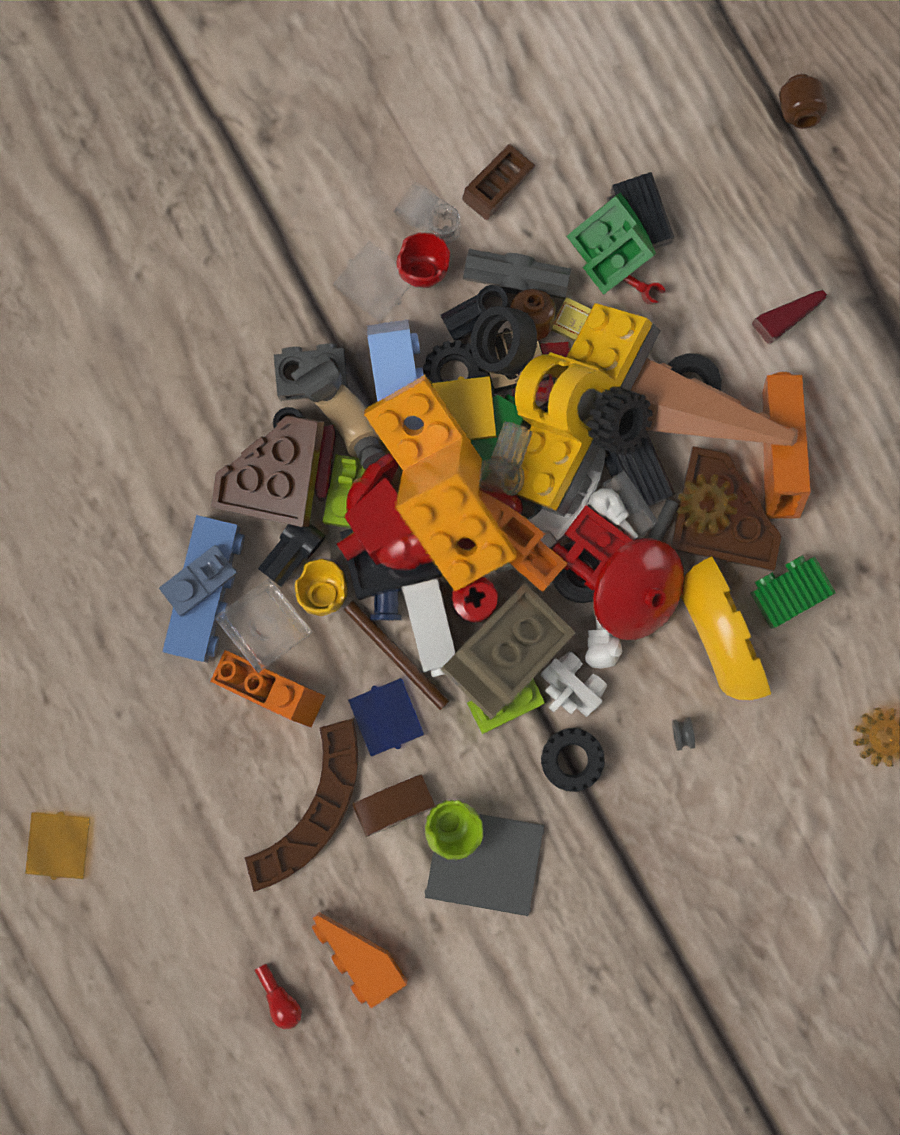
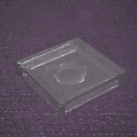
[215,578,312,673]

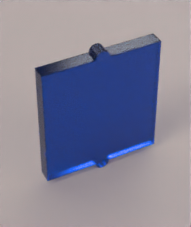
[348,678,425,757]

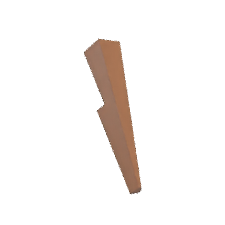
[620,358,798,446]

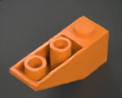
[210,650,326,728]
[312,912,408,1009]

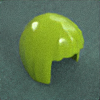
[425,800,483,860]

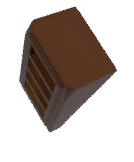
[462,143,535,220]

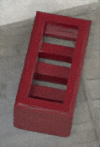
[752,289,827,344]
[315,425,336,501]

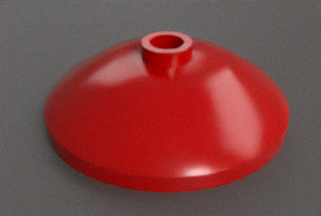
[593,538,684,640]

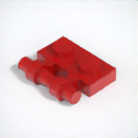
[552,505,634,591]

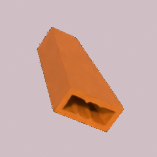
[762,372,811,519]

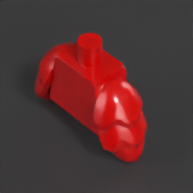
[336,453,434,570]

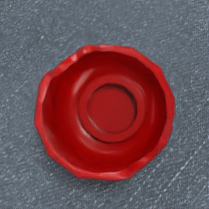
[396,232,450,288]

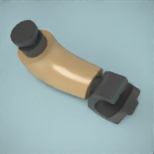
[291,352,385,470]

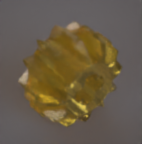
[677,474,737,534]
[853,707,900,767]

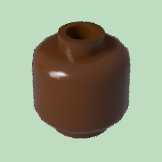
[779,74,827,129]
[510,289,556,340]

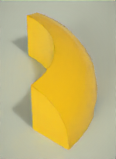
[681,557,771,700]

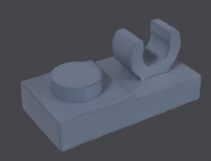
[159,545,238,617]

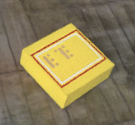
[552,297,591,342]

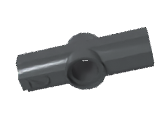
[463,249,571,300]

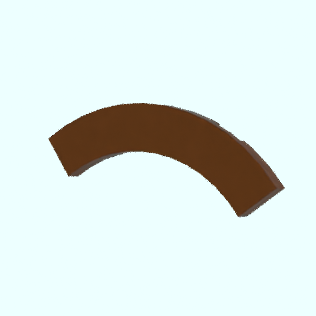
[245,718,359,892]

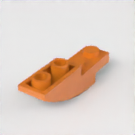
[469,490,567,592]

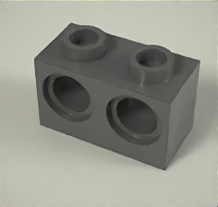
[273,343,349,401]

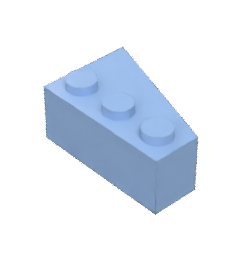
[367,320,424,430]

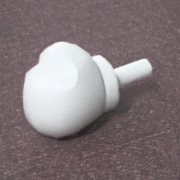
[588,488,639,540]
[585,618,623,668]

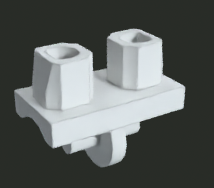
[540,651,607,717]

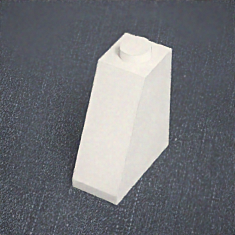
[402,579,455,677]

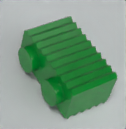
[750,555,836,629]

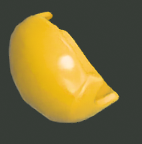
[295,559,348,616]

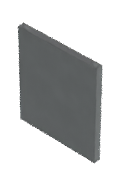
[424,814,545,916]

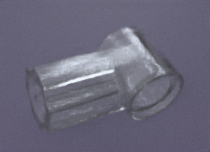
[479,422,533,496]

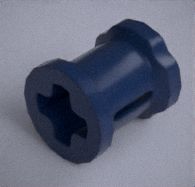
[371,588,402,621]

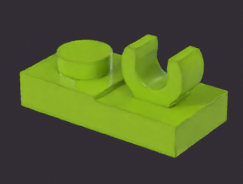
[322,454,365,529]
[467,679,545,734]

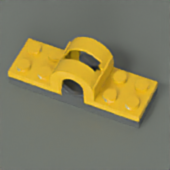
[500,303,661,517]

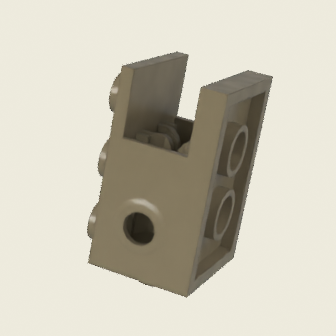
[440,583,576,719]

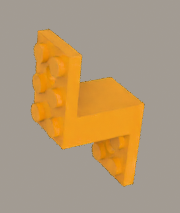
[364,375,517,591]

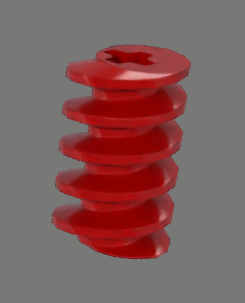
[452,577,498,623]

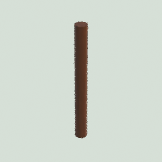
[343,600,450,710]

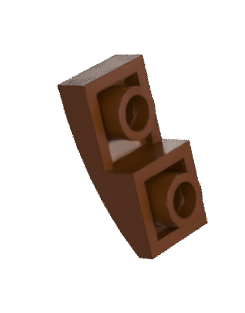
[352,774,435,837]

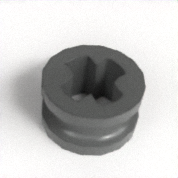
[672,717,695,751]

